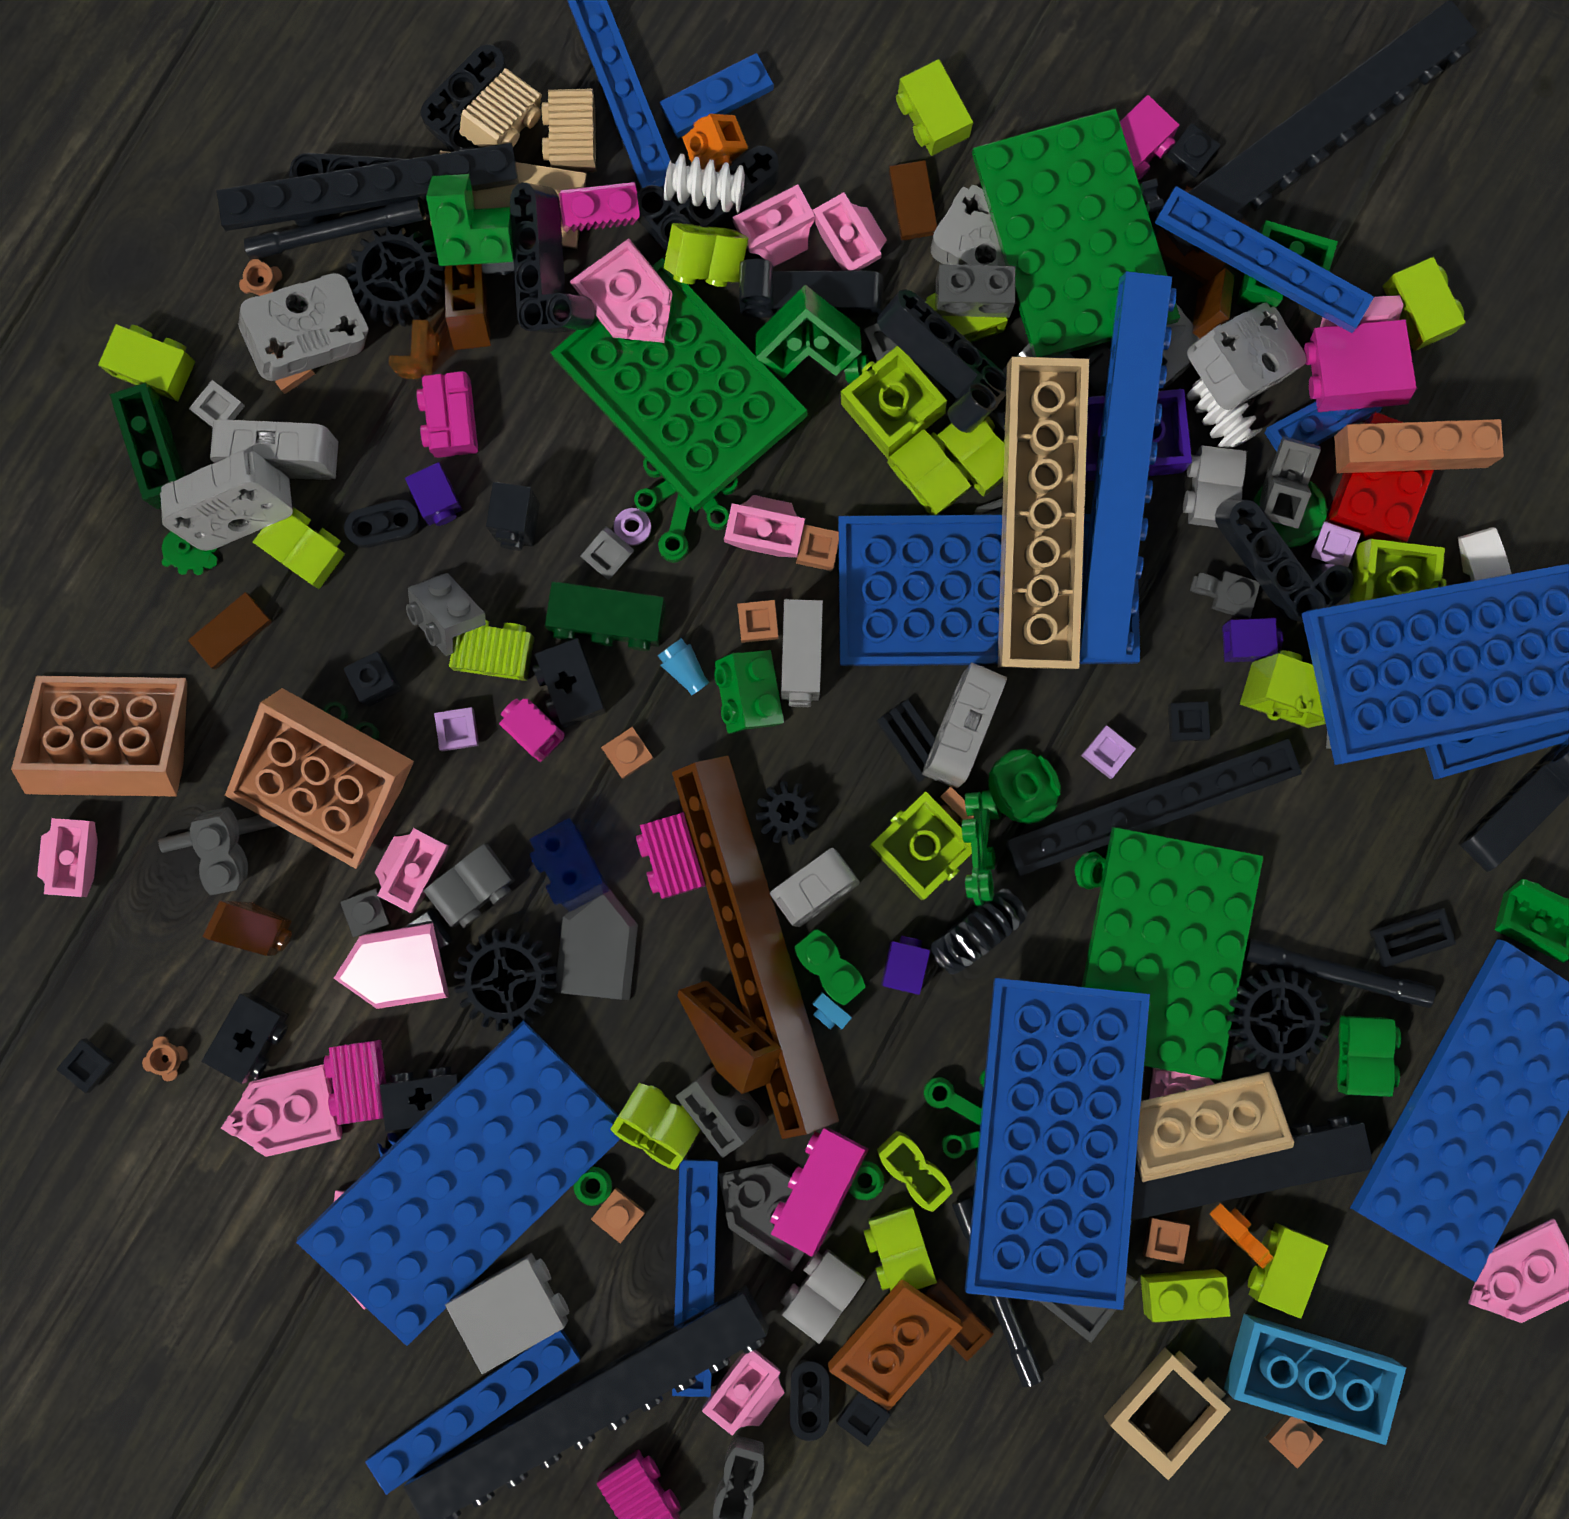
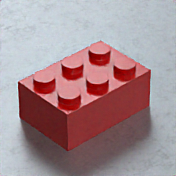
[1325,412,1434,543]

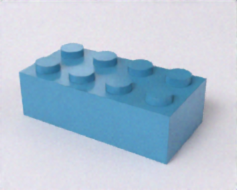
[1224,1313,1406,1445]

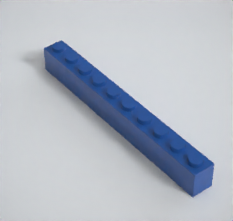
[1080,271,1176,662]

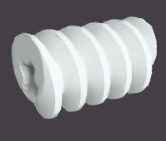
[664,154,745,214]
[1186,378,1263,449]

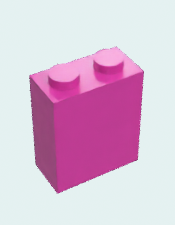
[1304,319,1417,412]

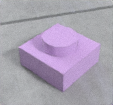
[1311,521,1361,568]
[434,707,479,751]
[1081,725,1136,779]

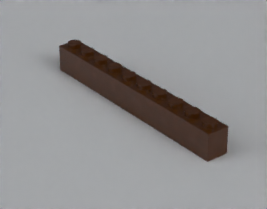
[672,756,839,1139]

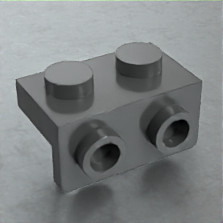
[406,573,486,656]

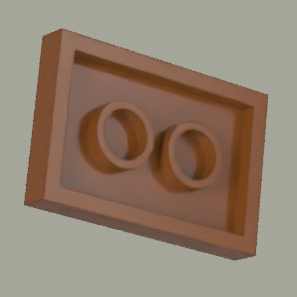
[828,1279,963,1411]

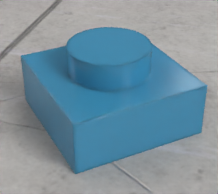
[812,992,852,1030]

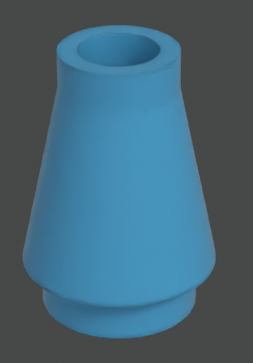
[657,638,709,696]

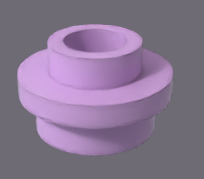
[614,508,651,546]

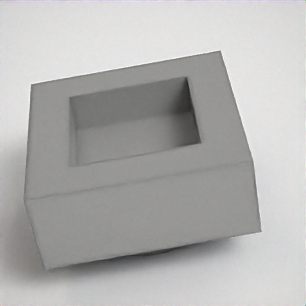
[189,380,245,427]

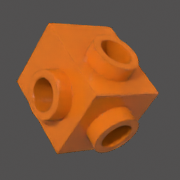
[682,114,748,172]

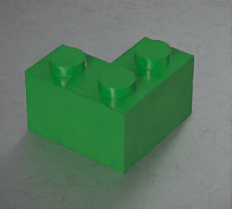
[426,174,514,266]
[1236,220,1338,309]
[756,285,862,379]

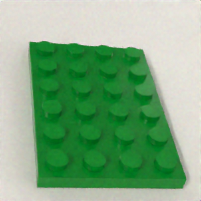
[972,109,1180,358]
[550,258,808,513]
[1082,827,1263,1080]

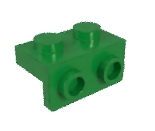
[714,650,784,734]
[1494,879,1569,963]

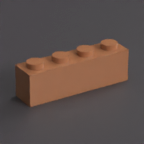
[1334,419,1504,473]

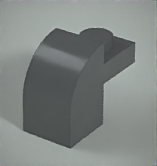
[1259,436,1321,528]

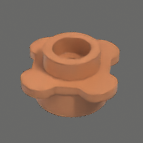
[239,259,282,296]
[142,1036,188,1081]

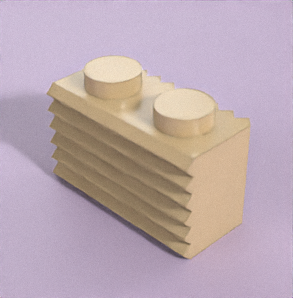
[459,68,542,148]
[542,89,596,173]

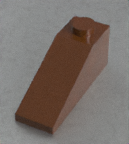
[445,264,491,350]
[203,900,292,956]
[677,980,781,1094]

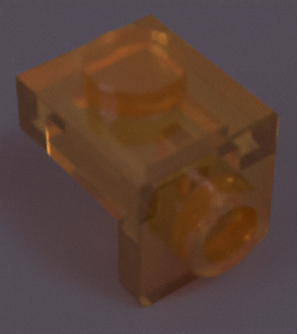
[389,320,439,379]

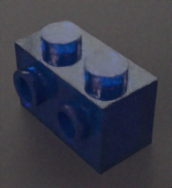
[529,818,610,912]

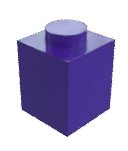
[405,462,463,526]
[1222,618,1283,663]
[881,936,930,995]

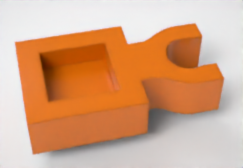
[1210,1203,1273,1269]

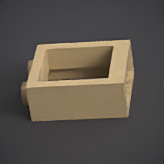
[1104,1348,1231,1480]

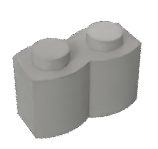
[1183,445,1246,528]
[780,1248,865,1344]

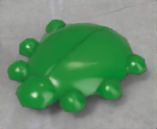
[161,531,217,575]

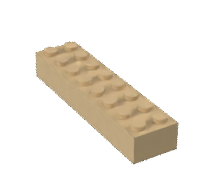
[998,357,1089,669]

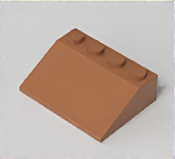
[11,676,188,797]
[225,688,414,869]

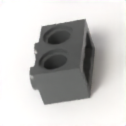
[935,264,1015,318]
[676,1066,769,1158]

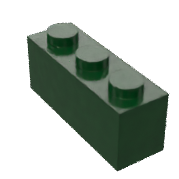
[109,382,185,509]
[545,581,666,651]

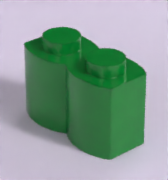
[794,929,865,1005]
[1337,1016,1401,1097]

